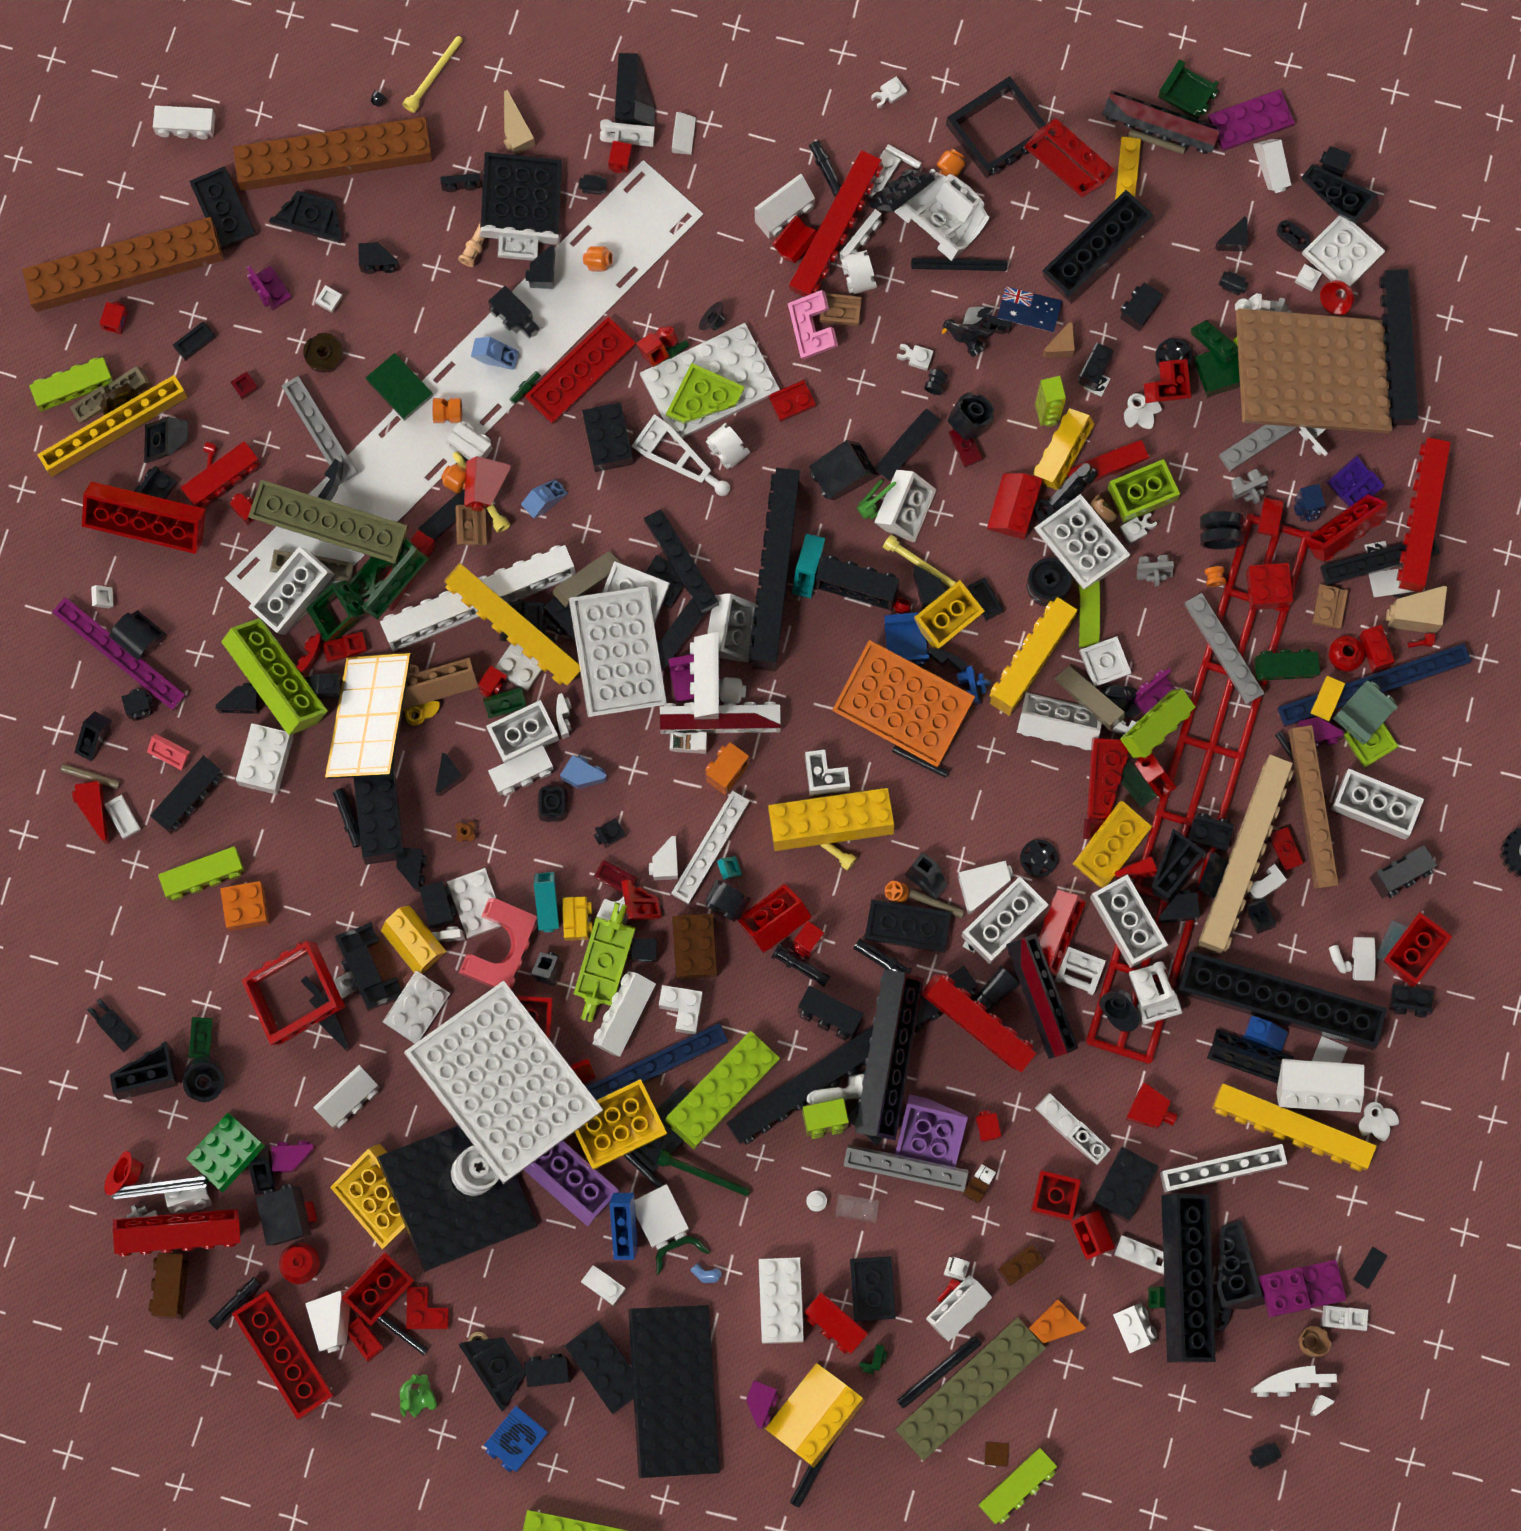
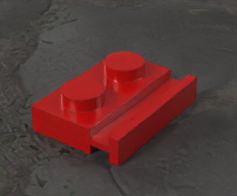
[768,380,816,422]

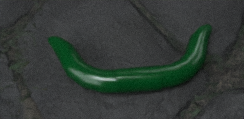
[656,1236,710,1275]

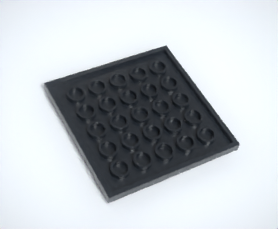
[377,1125,537,1272]

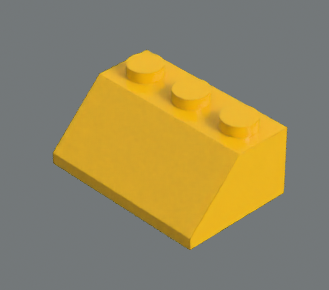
[914,580,985,649]
[381,905,447,975]

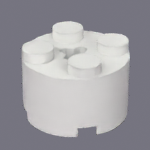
[841,250,877,294]
[706,423,750,470]

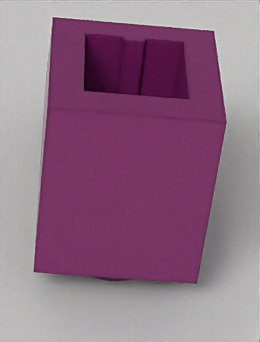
[1296,717,1344,748]
[272,1141,315,1173]
[746,1380,779,1429]

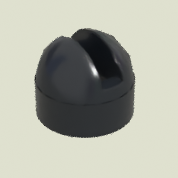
[371,90,388,107]

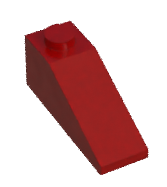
[72,781,109,844]

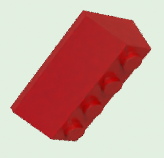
[1305,494,1388,562]

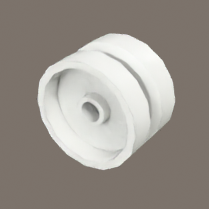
[451,1146,499,1196]

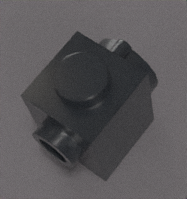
[121,688,154,721]

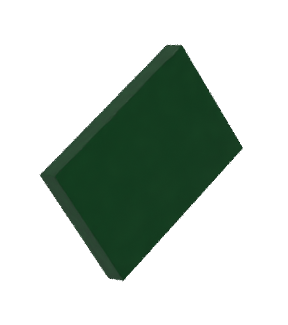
[365,353,434,421]

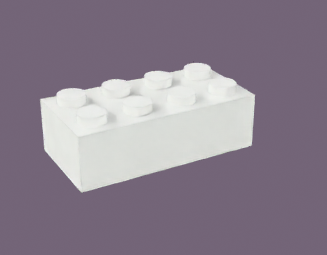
[248,546,335,635]
[1330,768,1424,840]
[1090,874,1168,968]
[961,876,1048,964]
[759,1257,803,1344]

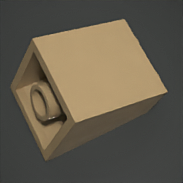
[1386,586,1447,634]

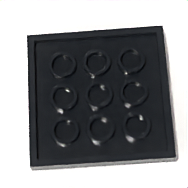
[480,152,562,234]

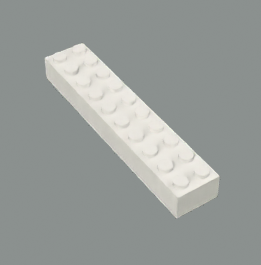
[380,545,575,652]

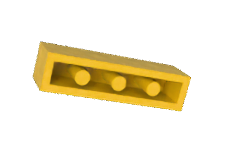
[1033,408,1095,490]

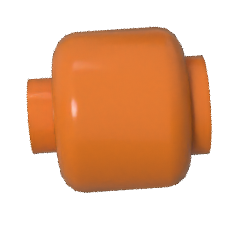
[937,149,965,177]
[583,246,613,272]
[441,464,466,494]

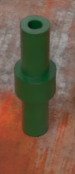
[656,340,689,366]
[509,371,541,404]

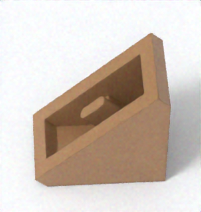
[1042,322,1074,358]

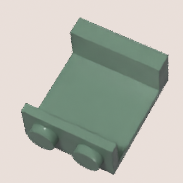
[1333,680,1398,745]

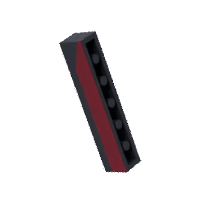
[1102,90,1221,154]
[1006,933,1078,1059]

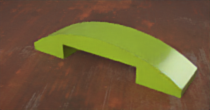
[1079,581,1100,648]

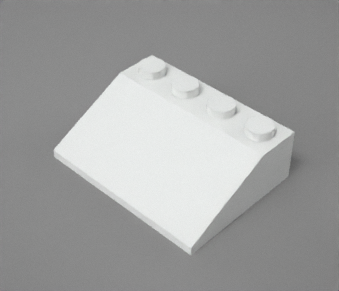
[1034,494,1130,589]
[690,632,719,719]

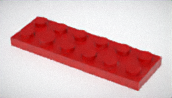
[525,316,636,425]

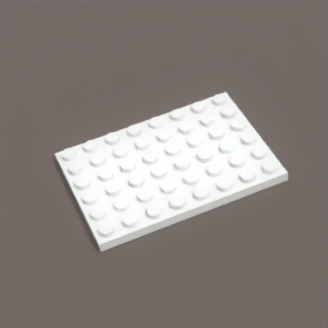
[404,981,603,1184]

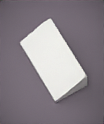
[672,112,696,155]

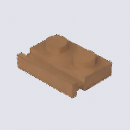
[820,293,861,326]
[456,505,487,546]
[1312,584,1348,630]

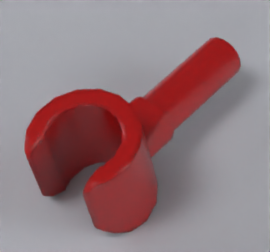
[203,442,217,467]
[1407,633,1435,648]
[937,1278,962,1302]

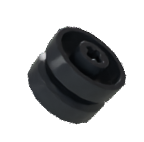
[1200,511,1244,550]
[1026,558,1072,606]

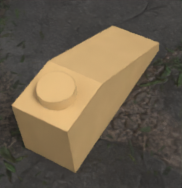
[503,90,535,155]

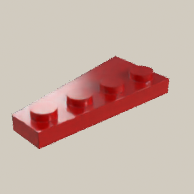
[1087,738,1128,820]

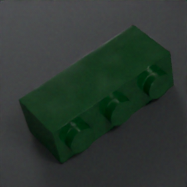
[1254,648,1320,681]

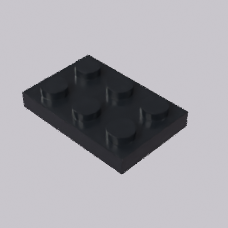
[868,169,935,212]
[850,1256,896,1322]

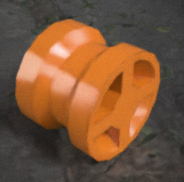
[1204,566,1226,587]
[885,881,910,902]

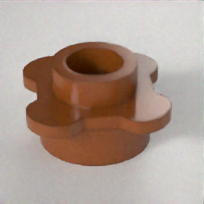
[455,822,475,842]

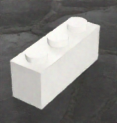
[153,106,215,139]
[488,745,554,796]
[926,1275,992,1342]

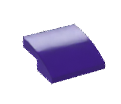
[1326,456,1384,507]

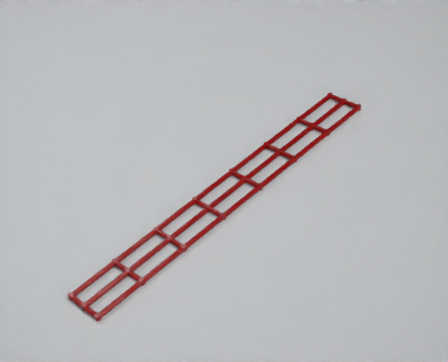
[1086,513,1311,1065]

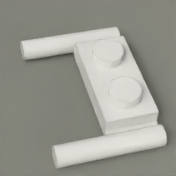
[867,144,922,198]

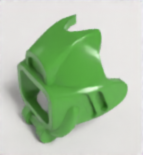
[400,1375,437,1418]

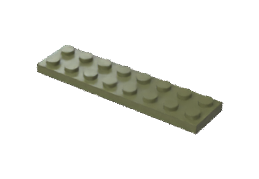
[248,480,409,564]
[895,1317,1046,1461]

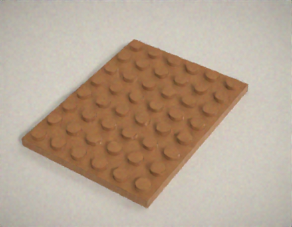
[1236,308,1392,434]

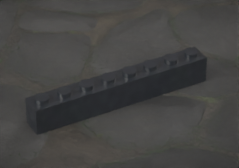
[1379,269,1418,426]

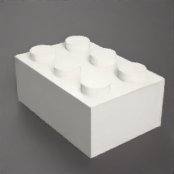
[486,700,559,763]
[236,723,293,795]

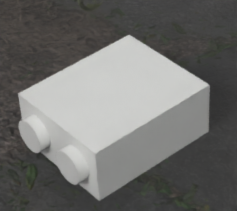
[635,1184,689,1250]

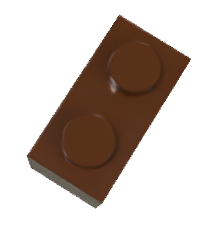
[997,1245,1044,1287]

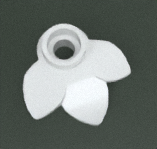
[1124,393,1162,429]
[1359,1102,1399,1141]

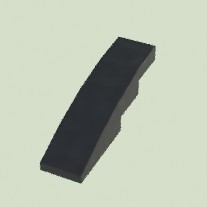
[874,408,942,481]
[657,599,709,671]
[301,976,350,1052]

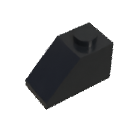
[525,245,556,289]
[912,566,947,609]
[304,674,342,699]
[215,683,259,714]
[74,711,112,762]
[1157,890,1200,924]
[248,1145,275,1195]

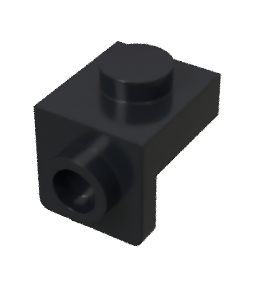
[1247,898,1276,934]

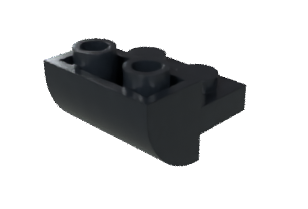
[109,610,167,661]

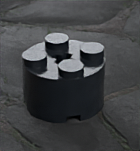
[948,392,994,440]
[705,879,751,922]
[183,1057,224,1102]

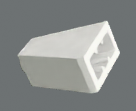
[1253,139,1291,193]
[958,861,1013,915]
[305,1290,350,1353]

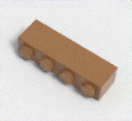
[403,658,478,709]

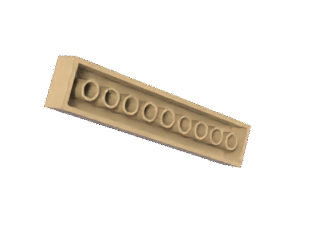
[1197,755,1294,956]

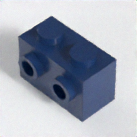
[1294,484,1326,522]

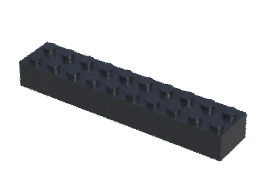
[749,467,800,671]
[1177,951,1387,1050]

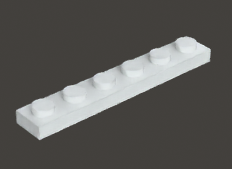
[671,791,750,905]

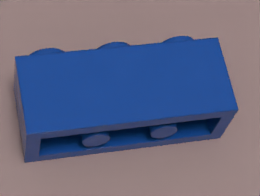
[609,1193,638,1260]

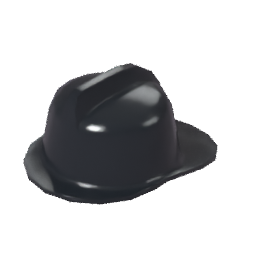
[1100,685,1141,718]
[1099,987,1140,1032]

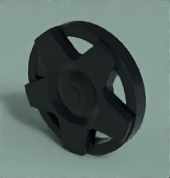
[1155,338,1192,367]
[1020,839,1058,877]

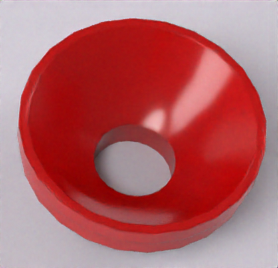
[1320,280,1354,315]
[1328,636,1365,672]

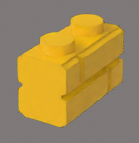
[562,897,593,941]

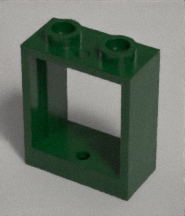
[306,580,365,642]

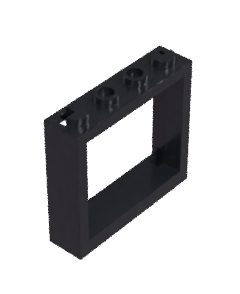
[946,76,1050,178]

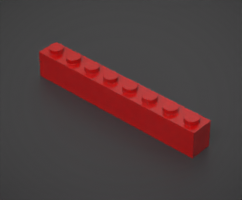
[789,150,884,297]
[1396,437,1451,592]

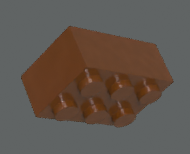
[672,913,717,980]
[149,1253,189,1320]

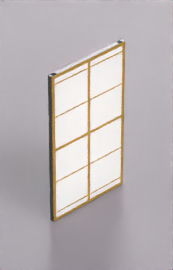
[325,653,412,779]

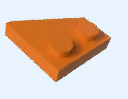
[1028,1299,1086,1344]

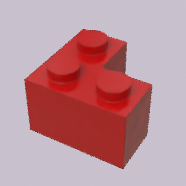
[1143,359,1191,403]

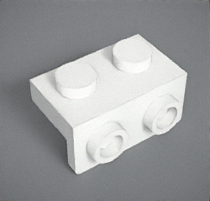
[164,1175,212,1214]
[1113,1303,1158,1353]

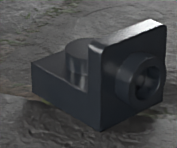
[982,315,1011,339]
[593,818,626,848]

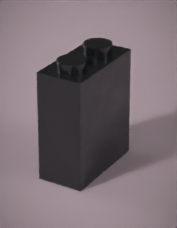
[255,1184,312,1246]

